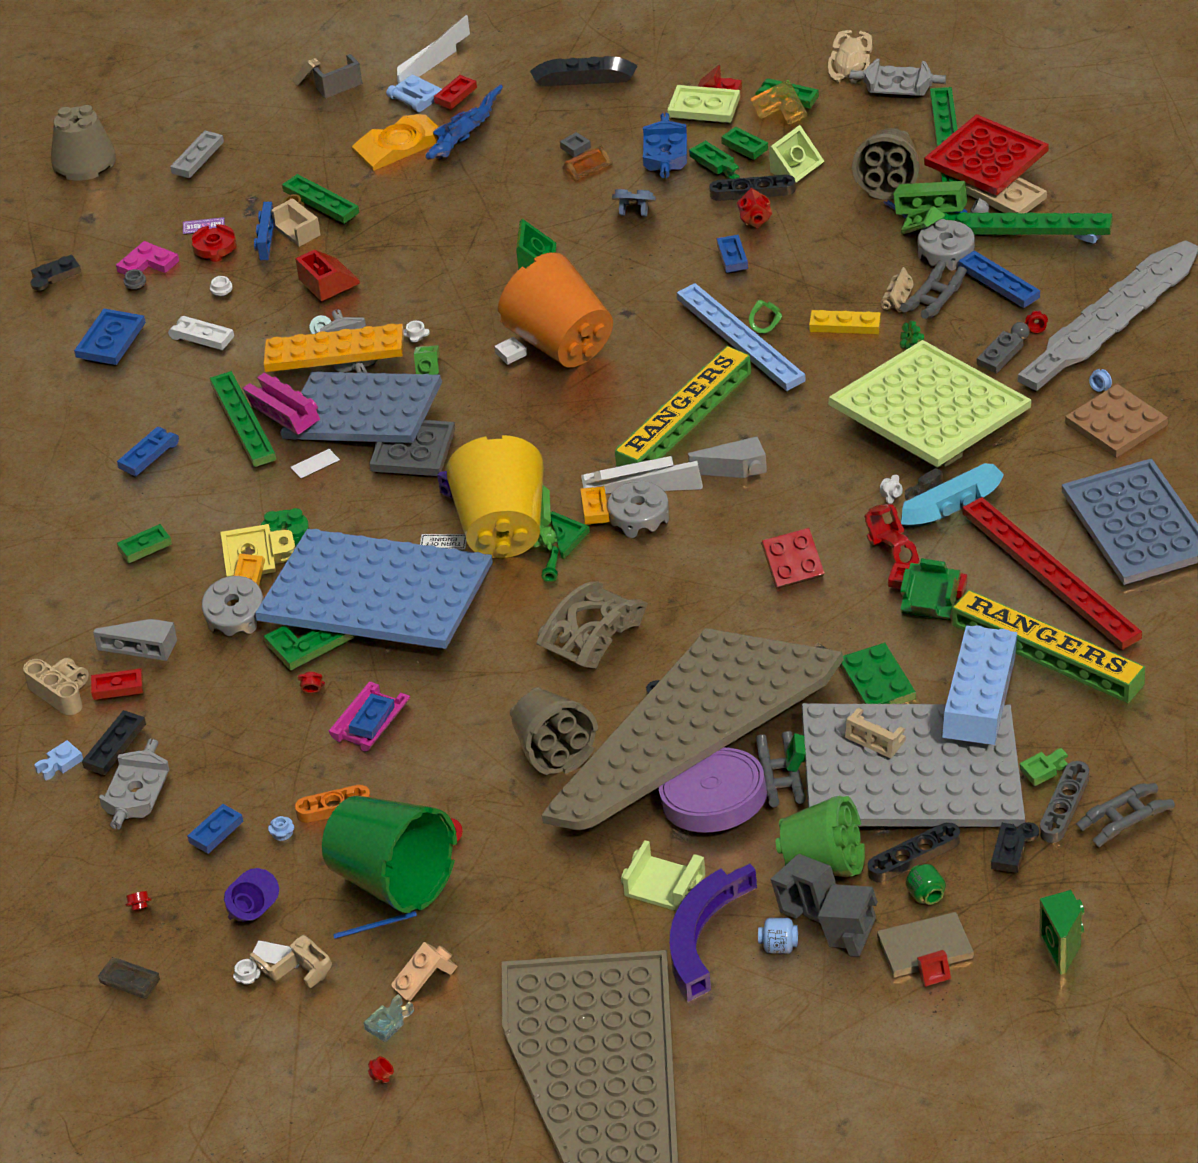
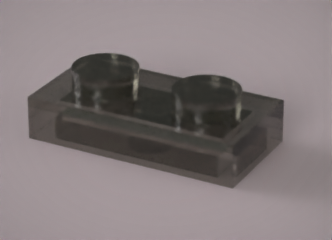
[98,957,160,999]

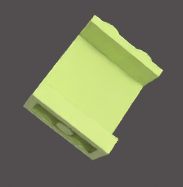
[621,840,705,911]

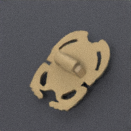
[828,30,873,84]

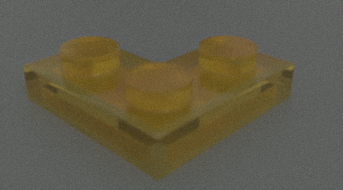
[750,79,808,125]

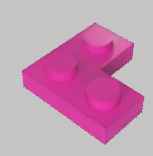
[116,241,179,275]

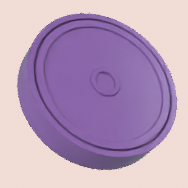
[659,747,767,832]

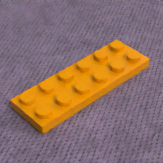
[264,323,404,372]

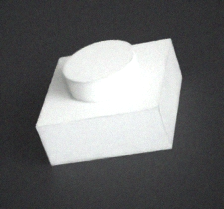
[494,337,527,364]

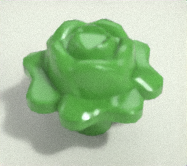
[533,525,557,551]

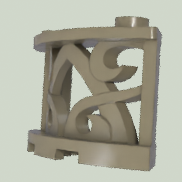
[536,581,648,669]

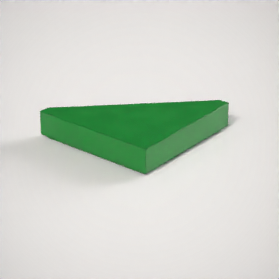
[551,511,590,559]

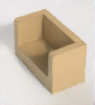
[271,198,321,247]

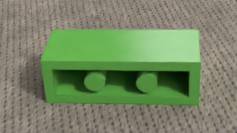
[894,181,967,214]

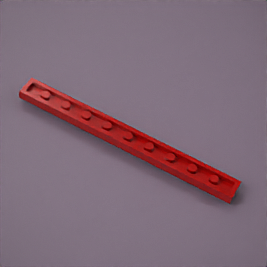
[962,497,1142,650]

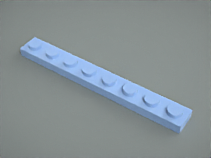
[677,283,805,391]

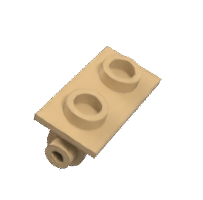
[881,267,913,313]

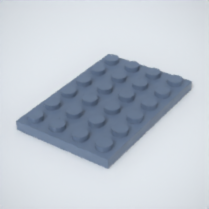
[281,371,442,443]
[1062,458,1198,585]

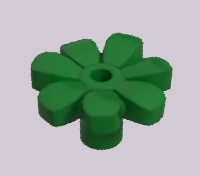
[900,320,924,349]

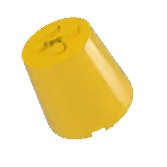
[447,435,544,558]

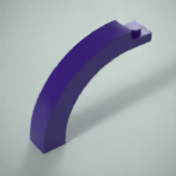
[669,864,757,1002]

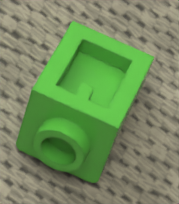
[414,345,440,375]

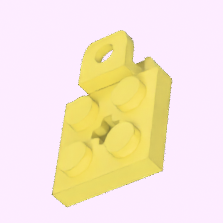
[221,524,295,577]

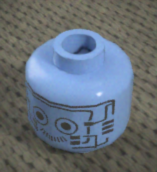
[758,918,798,954]

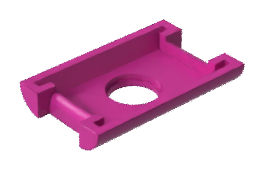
[329,681,410,751]

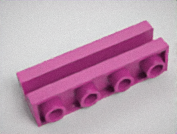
[243,372,320,435]

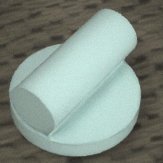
[309,315,332,334]

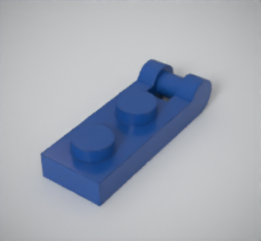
[117,427,179,476]

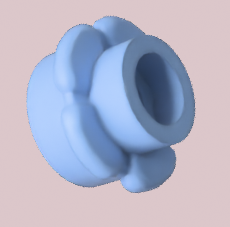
[1089,369,1112,392]
[268,816,294,841]

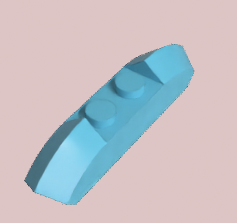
[901,463,1004,527]

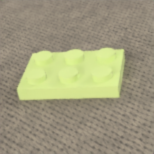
[667,85,740,123]

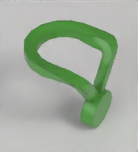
[749,300,782,333]

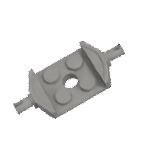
[850,59,946,96]
[320,309,378,373]
[99,739,170,830]

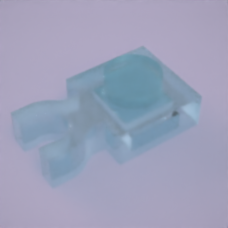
[363,994,414,1042]

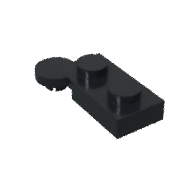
[30,254,82,291]
[991,822,1039,873]

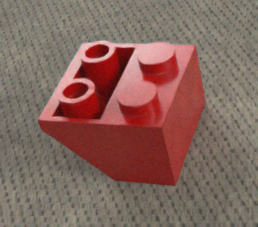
[295,249,360,301]

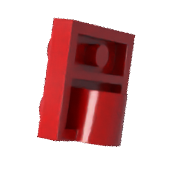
[761,528,825,589]

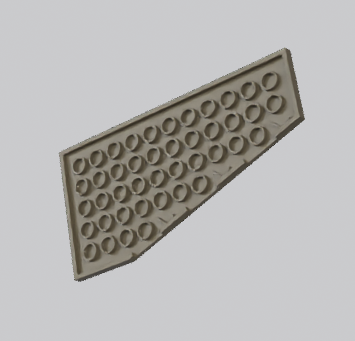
[502,950,678,1163]

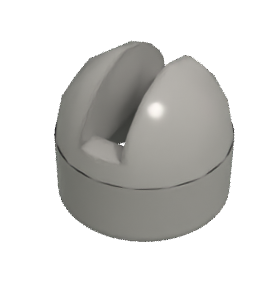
[970,198,989,213]

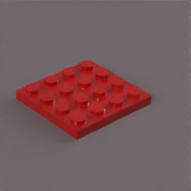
[924,114,1049,196]

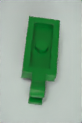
[689,140,740,179]

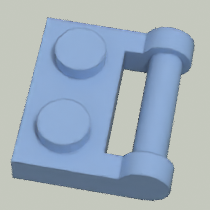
[386,74,442,112]

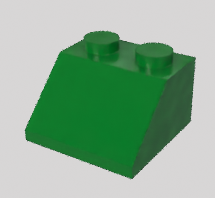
[1039,890,1085,975]

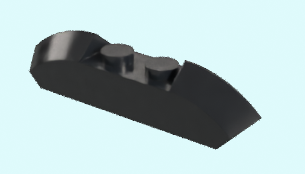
[530,56,637,86]

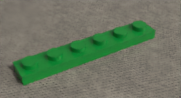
[210,371,276,467]

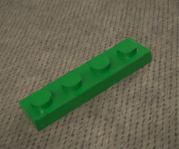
[282,174,360,223]

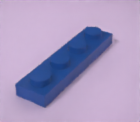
[958,250,1040,308]

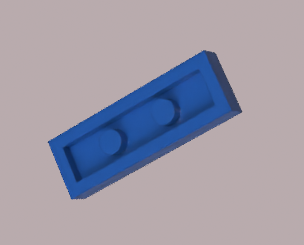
[254,201,274,260]

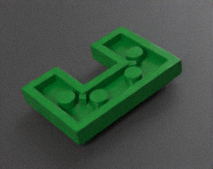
[264,625,355,671]

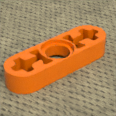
[295,785,371,823]

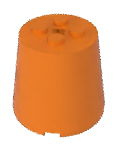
[498,253,613,367]

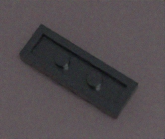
[82,710,146,775]

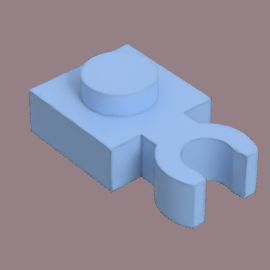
[34,740,83,780]

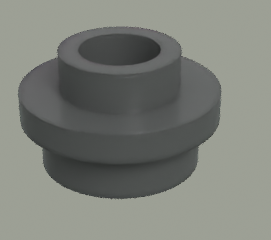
[124,269,146,290]

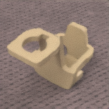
[249,935,332,988]

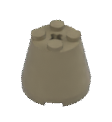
[51,105,116,181]
[852,128,920,200]
[510,687,598,775]

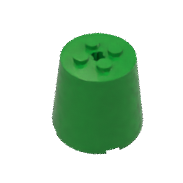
[322,796,457,913]

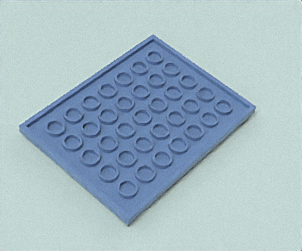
[256,529,493,649]

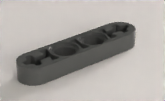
[1040,761,1089,843]

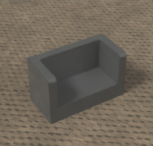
[313,54,363,99]

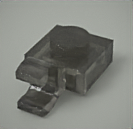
[905,468,943,500]

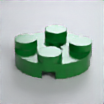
[261,508,309,547]

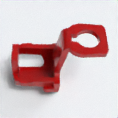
[864,504,919,565]

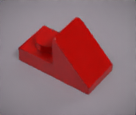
[698,65,742,91]

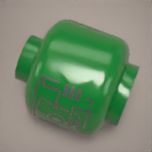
[905,864,946,905]

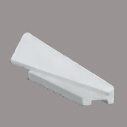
[397,15,470,84]
[581,456,703,493]

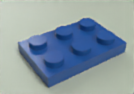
[74,308,146,365]

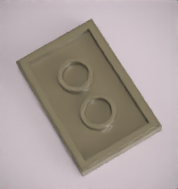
[877,912,974,978]

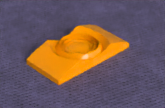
[352,114,439,171]

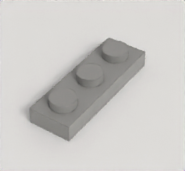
[170,131,224,178]

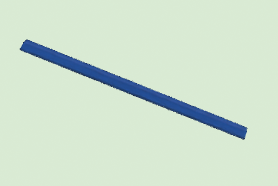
[333,911,417,939]

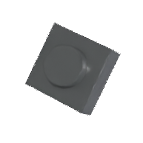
[560,132,591,157]

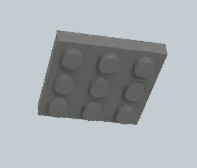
[370,420,455,476]

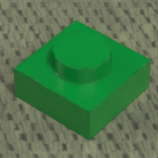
[785,733,806,772]

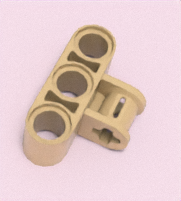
[23,657,89,715]

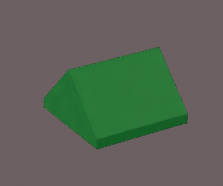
[516,219,557,270]

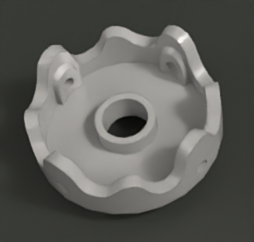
[918,219,975,271]
[607,481,669,538]
[202,576,264,636]

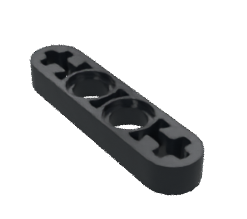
[709,175,796,201]
[868,823,960,882]

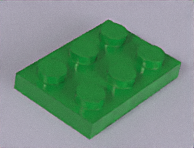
[840,643,916,704]

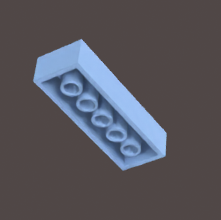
[942,626,1017,745]

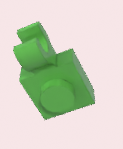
[1020,748,1068,786]

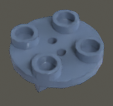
[612,189,656,216]

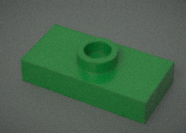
[721,127,769,160]
[117,524,172,563]

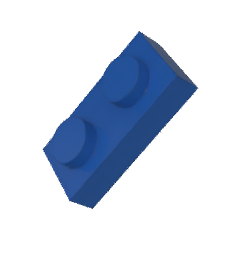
[716,235,748,272]
[349,693,395,739]
[187,804,244,854]

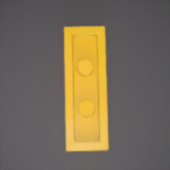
[809,310,881,334]

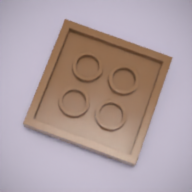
[1065,384,1168,458]

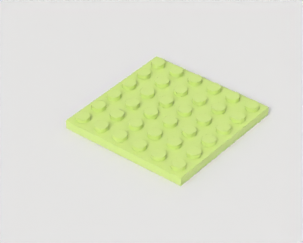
[828,340,1031,467]

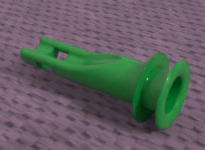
[541,546,559,581]

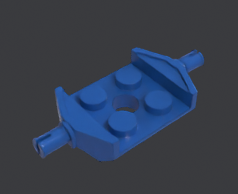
[643,113,687,178]

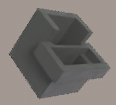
[770,854,836,923]
[818,884,878,957]

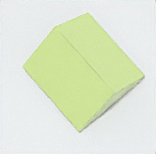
[769,125,824,183]

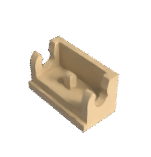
[845,708,906,758]

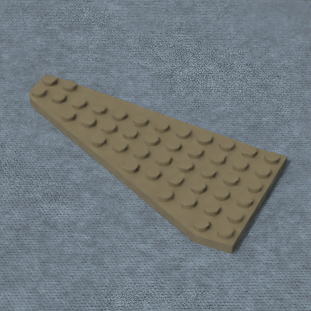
[541,628,843,830]

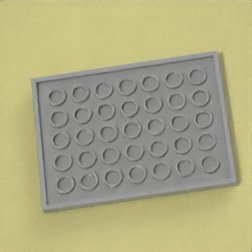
[802,704,1025,827]

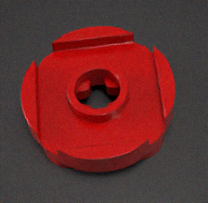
[192,224,237,262]

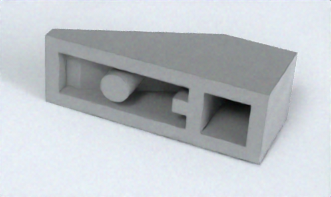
[688,436,767,478]
[93,619,177,661]

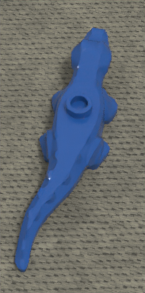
[426,84,503,160]

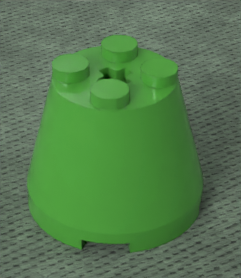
[775,796,865,877]

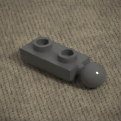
[977,322,1029,374]

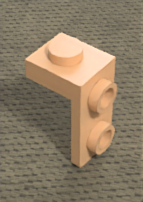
[391,942,458,1001]

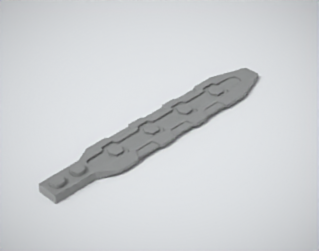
[1018,240,1198,391]

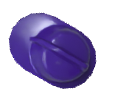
[224,868,279,922]

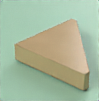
[292,58,321,85]

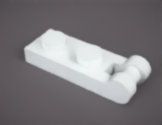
[168,316,234,350]

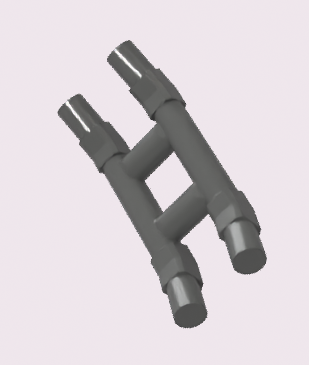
[900,260,967,319]
[756,731,806,807]
[1076,783,1175,848]

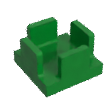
[900,558,961,621]

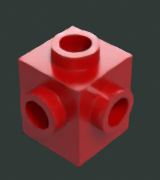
[737,188,772,229]

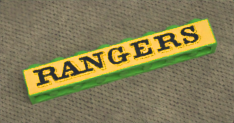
[615,346,751,467]
[952,590,1145,704]

